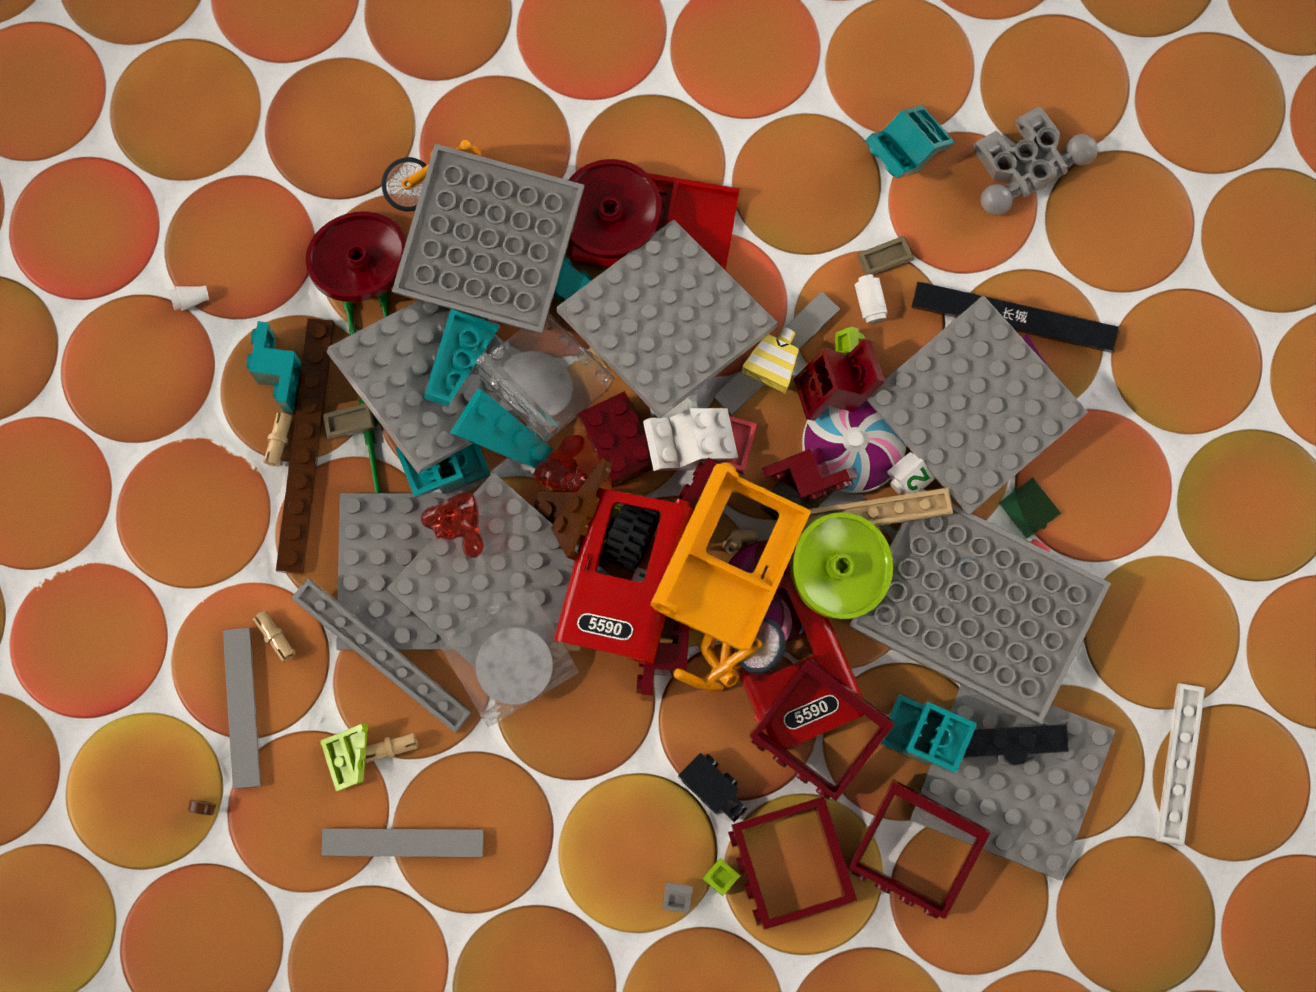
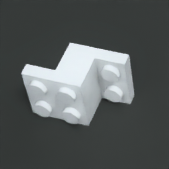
[643,408,738,471]

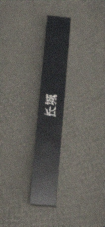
[911,281,1118,353]

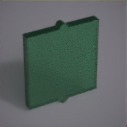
[999,478,1061,539]

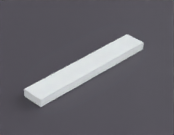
[1156,683,1205,846]

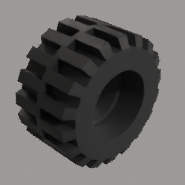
[603,504,659,572]

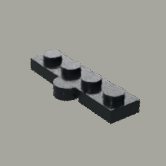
[963,725,1069,766]

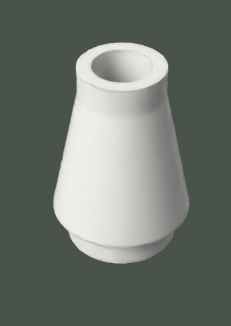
[169,285,209,311]

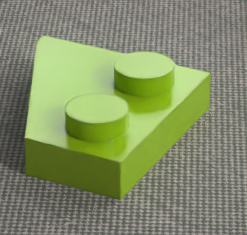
[320,723,368,791]

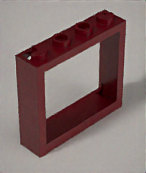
[749,656,895,801]
[848,779,991,919]
[728,796,857,930]

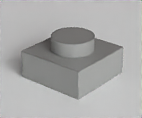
[662,882,693,914]

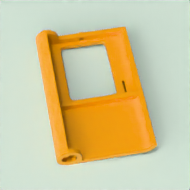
[651,462,811,651]

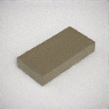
[857,236,914,276]
[323,403,378,440]

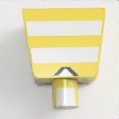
[742,327,799,394]

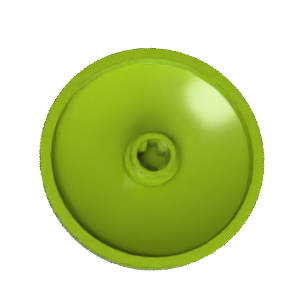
[790,512,893,619]

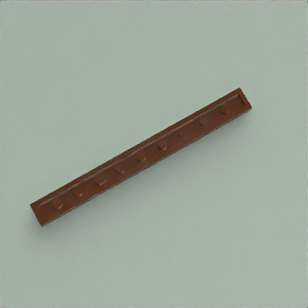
[276,318,335,574]

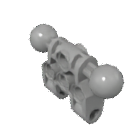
[973,106,1098,216]

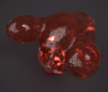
[533,435,588,493]
[421,492,484,558]

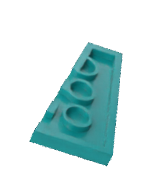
[423,308,500,407]
[450,390,553,470]

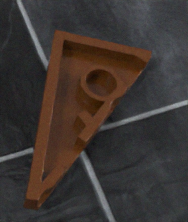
[551,458,613,561]

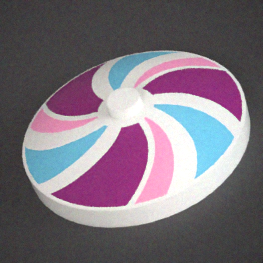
[802,400,906,495]

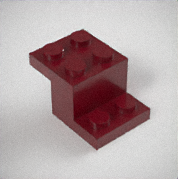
[793,339,885,421]
[762,448,859,500]
[636,622,690,701]

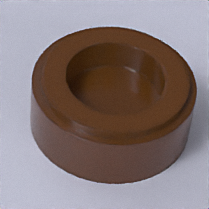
[188,800,216,815]

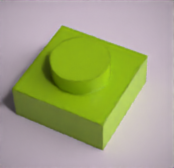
[702,858,740,897]

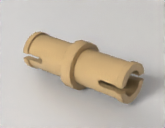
[263,413,293,467]
[252,610,296,662]
[365,732,418,763]

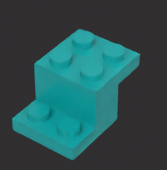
[865,105,955,179]
[246,321,302,414]
[395,443,491,498]
[880,694,977,774]

